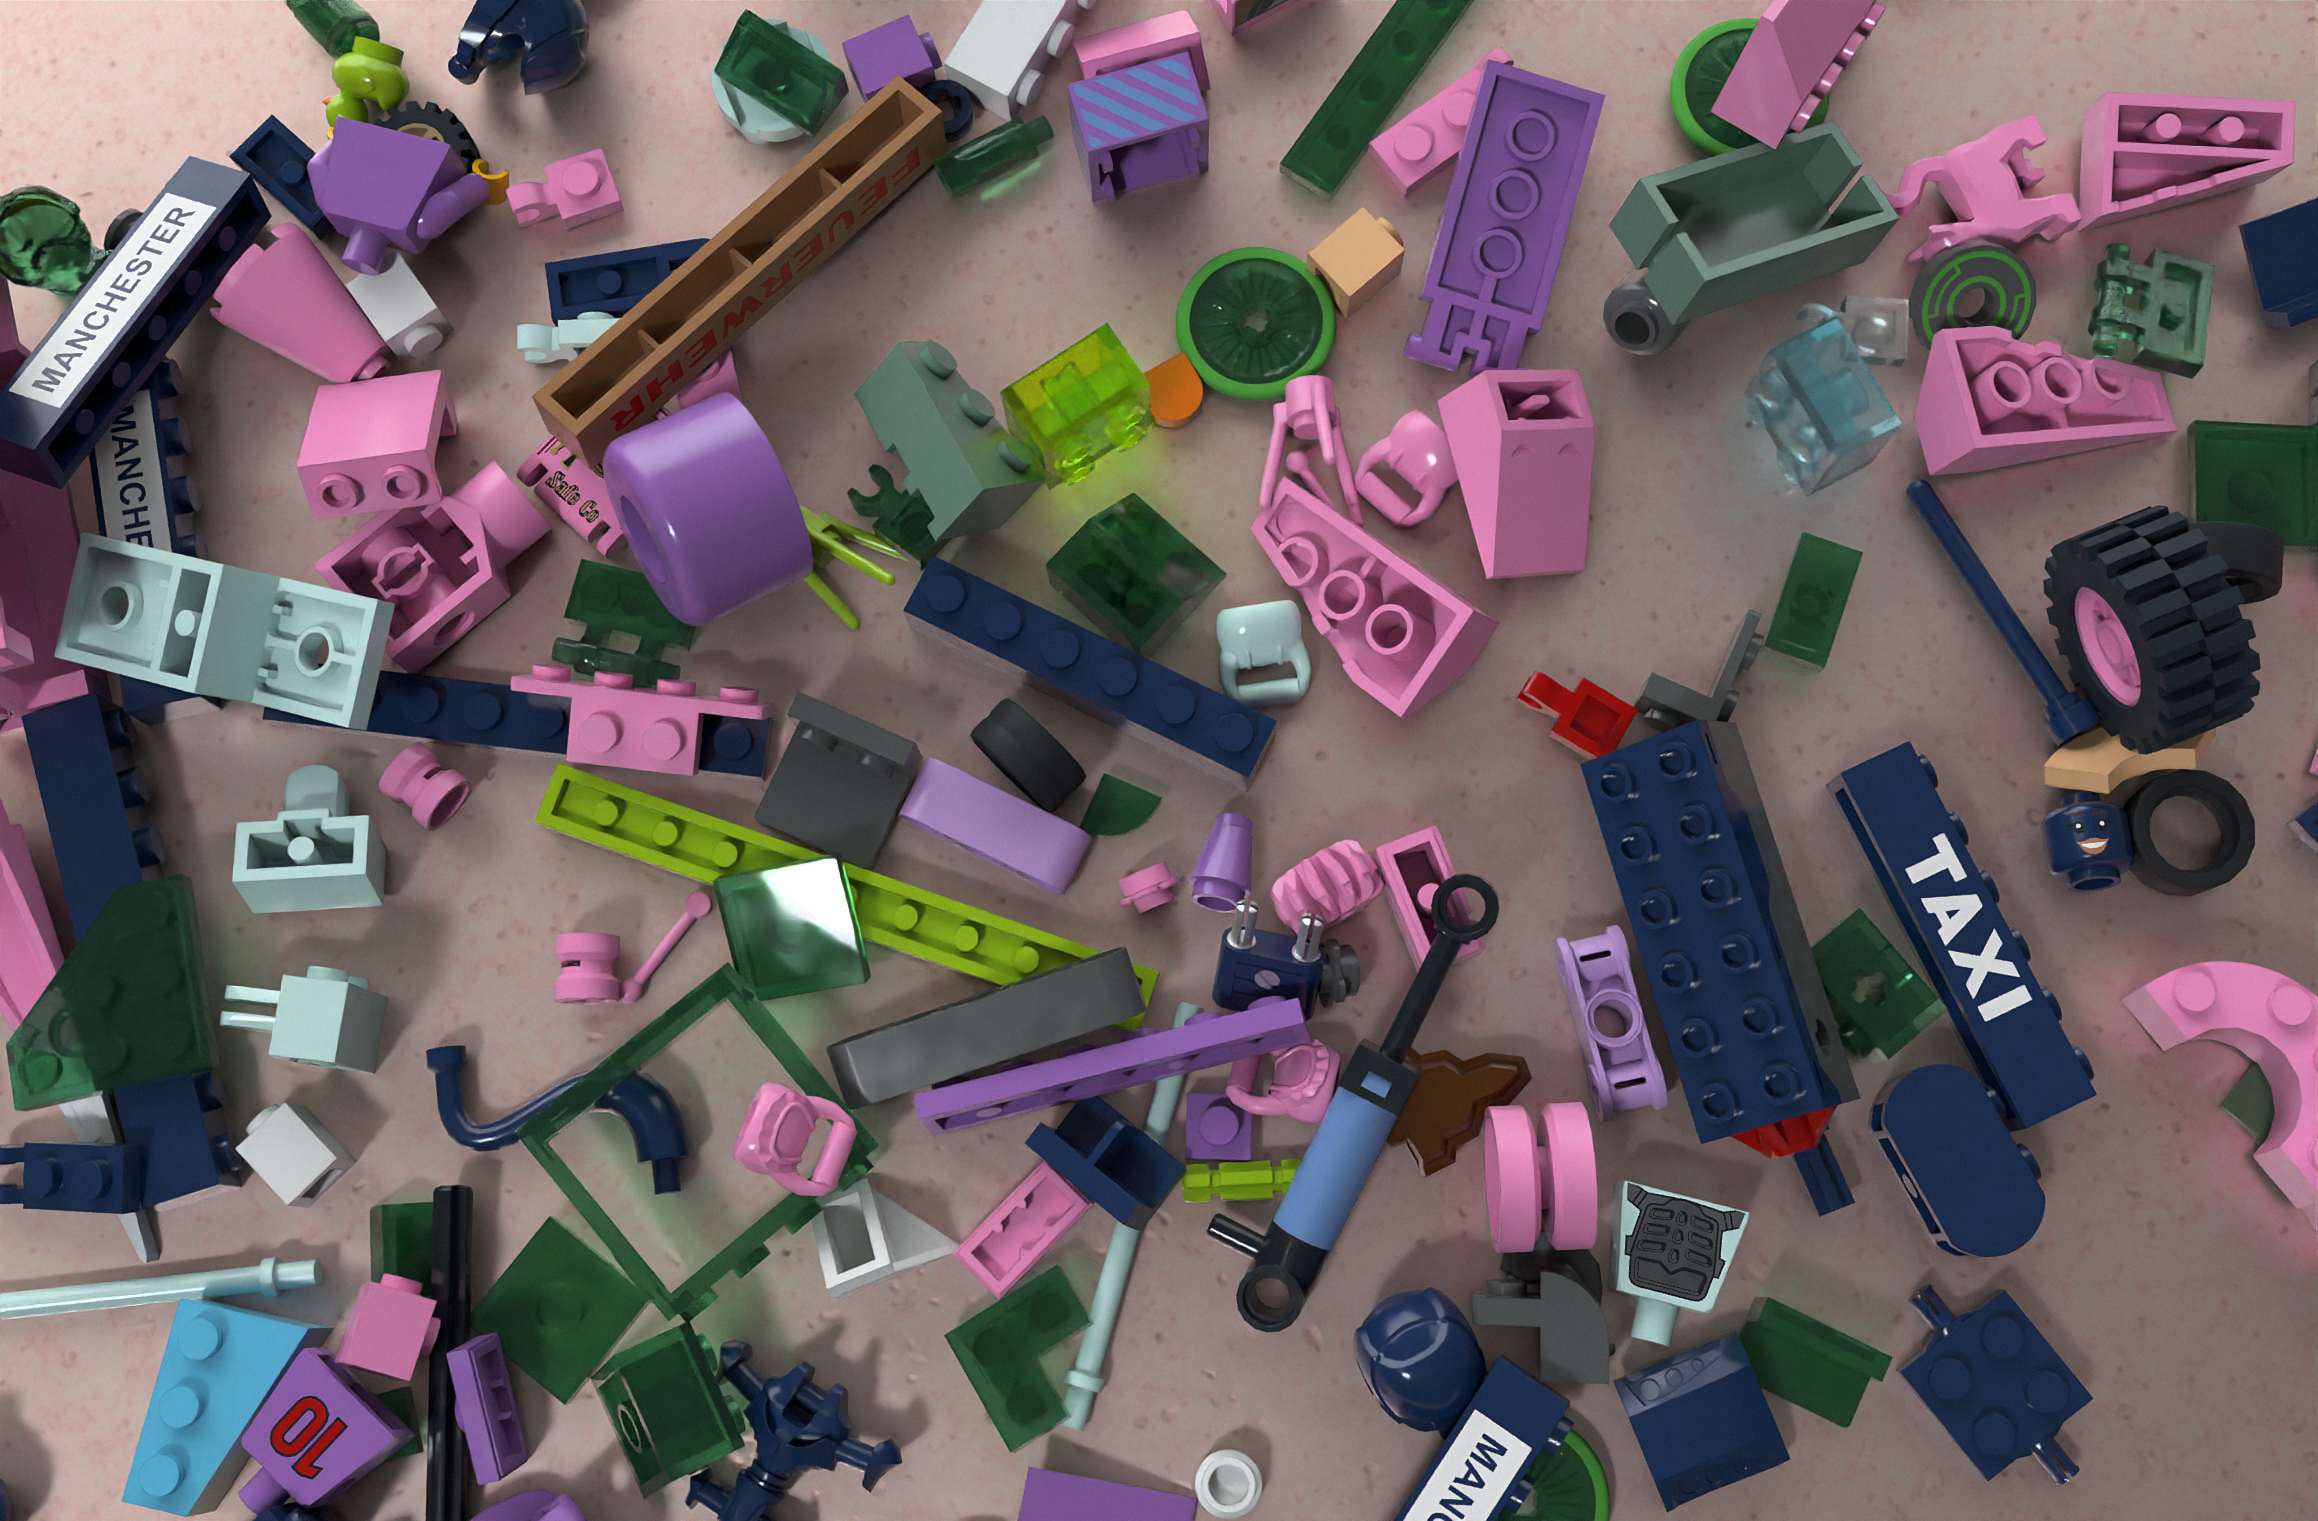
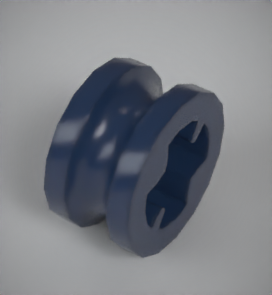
[920,80,973,142]

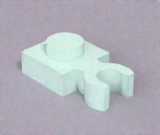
[517,312,620,363]

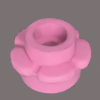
[1118,862,1179,914]

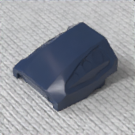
[1613,1330,1790,1512]

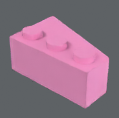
[2078,92,2296,232]

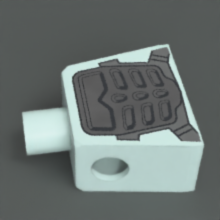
[1608,1180,1749,1347]

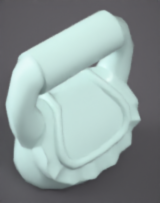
[1216,600,1313,709]

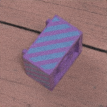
[1067,51,1209,204]

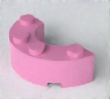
[2121,961,2318,1209]

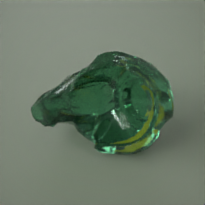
[0,184,114,297]

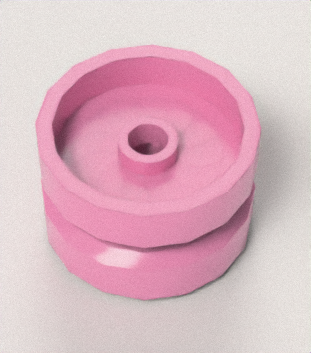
[1483,1102,1598,1253]

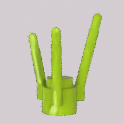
[800,505,924,629]

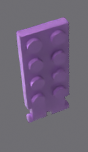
[1403,59,1605,378]

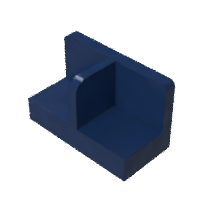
[1025,1096,1186,1232]

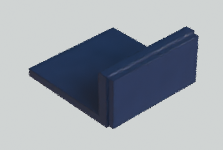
[2239,196,2318,327]

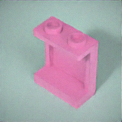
[296,369,458,520]

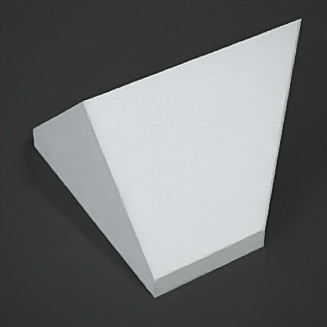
[807,1178,960,1299]

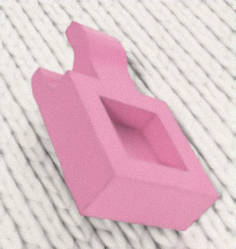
[505,147,624,229]

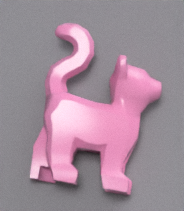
[1872,114,2082,263]

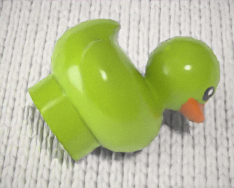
[322,36,410,127]

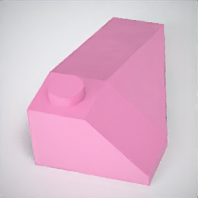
[1914,326,2177,476]
[1250,476,1500,719]

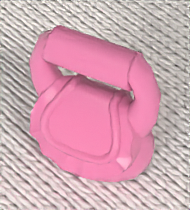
[1354,410,1459,527]
[1226,1039,1342,1124]
[733,1082,858,1196]

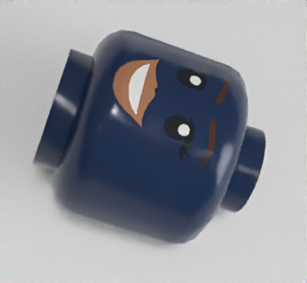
[2040,792,2134,892]

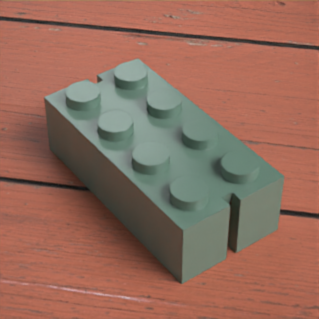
[1609,121,1900,325]

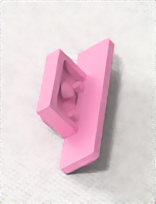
[510,664,775,776]

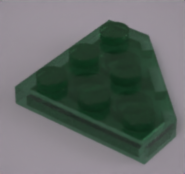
[6,874,221,1112]

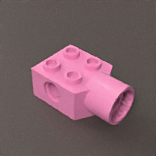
[313,460,552,674]

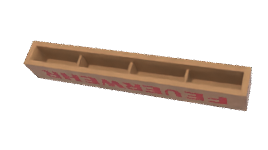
[532,75,947,470]

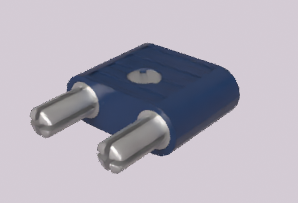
[1212,899,1326,1021]

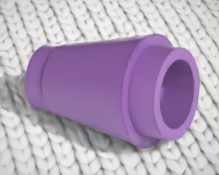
[1188,813,1253,913]

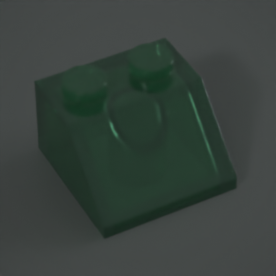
[590,1321,746,1500]

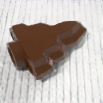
[1387,1047,1532,1178]

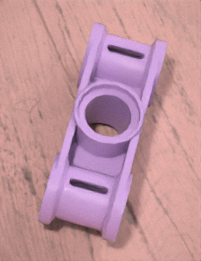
[1553,925,1668,1122]

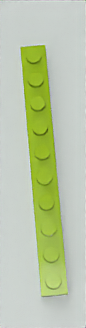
[534,763,1160,1032]

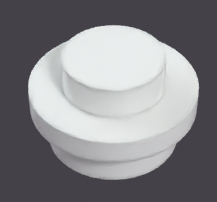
[1195,1449,1262,1519]

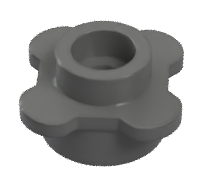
[1318,938,1360,1007]

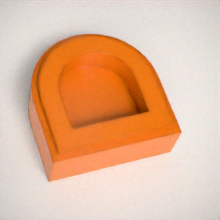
[1130,352,1203,428]

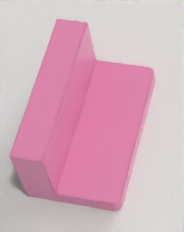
[1071,11,1211,92]

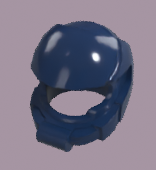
[448,0,589,95]
[1353,1287,1487,1441]

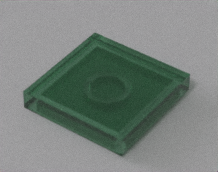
[2187,420,2318,553]
[712,853,871,1004]
[470,1216,654,1405]

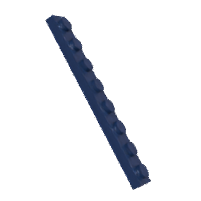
[262,663,774,782]

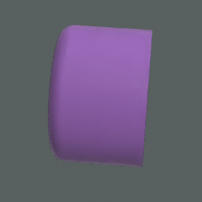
[603,392,813,626]

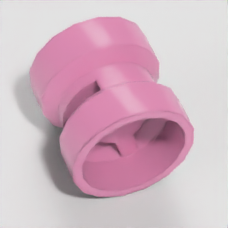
[379,742,471,831]
[554,933,620,1005]

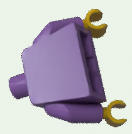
[307,116,509,276]

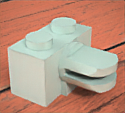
[232,764,387,914]
[219,966,388,1074]

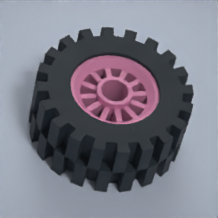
[2043,505,2261,755]

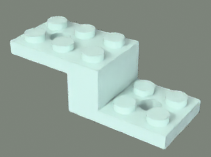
[54,532,395,731]

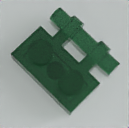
[2088,243,2215,379]
[552,558,696,688]

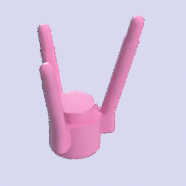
[1258,375,1364,528]

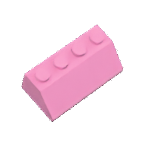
[1710,0,1886,150]

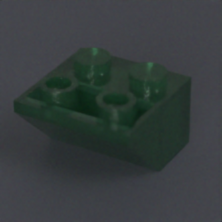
[1046,492,1226,659]

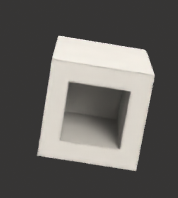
[345,251,454,363]
[235,1102,357,1208]

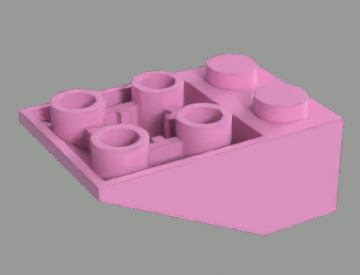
[1437,369,1595,579]

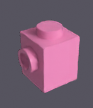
[334,1274,441,1381]

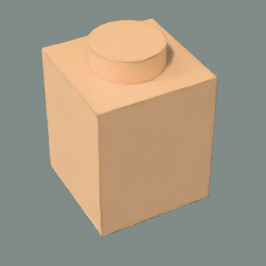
[1306,206,1405,319]

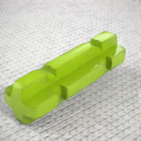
[1182,1159,1302,1204]

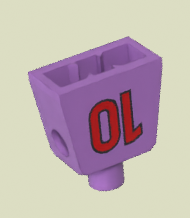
[239,1347,415,1515]

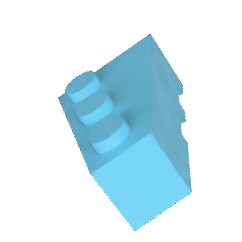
[121,1298,334,1517]

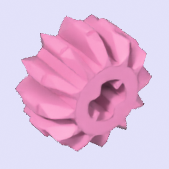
[1270,839,1384,939]

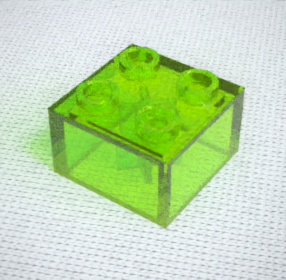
[1000,323,1152,491]

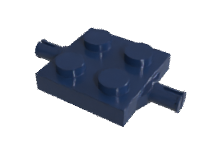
[1896,1283,2094,1486]

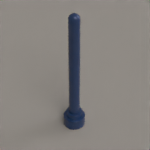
[1906,479,2103,747]

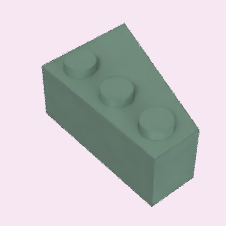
[854,340,1046,541]

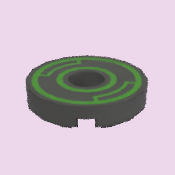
[1908,239,2036,351]

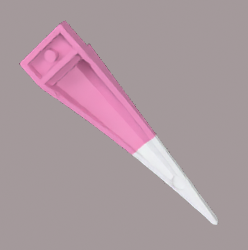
[0,798,159,1263]

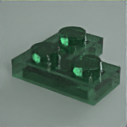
[944,1264,1095,1453]

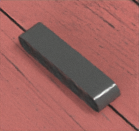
[826,946,1147,1110]

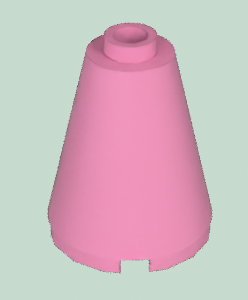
[210,222,391,384]

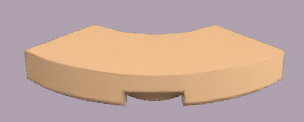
[2043,727,2216,794]

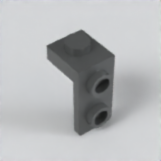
[1633,609,1764,732]

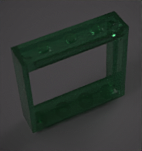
[514,962,879,1323]

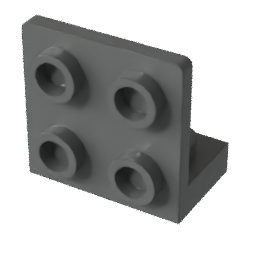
[755,691,923,870]

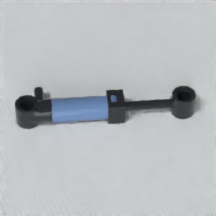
[1206,872,1500,1333]

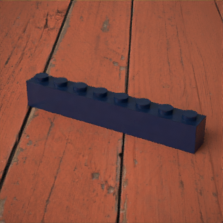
[21,693,244,1211]

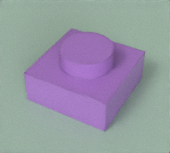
[1185,1093,1252,1162]

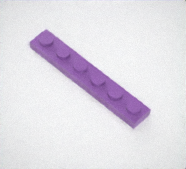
[914,996,1311,1137]

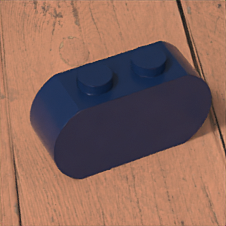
[1868,1064,2046,1258]

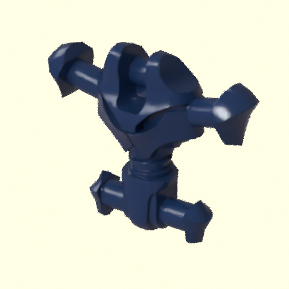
[685,1340,902,1521]

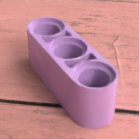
[898,757,1092,896]

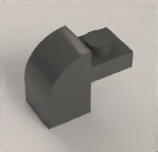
[1472,1266,1609,1384]

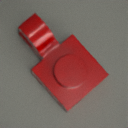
[1516,670,1638,760]

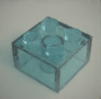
[1744,316,1902,497]

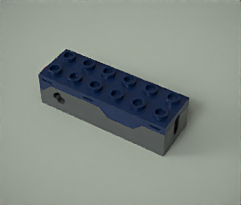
[1580,720,1861,1160]

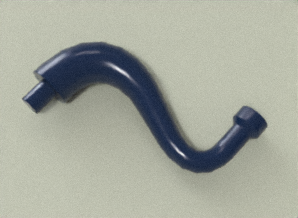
[426,1045,691,1195]

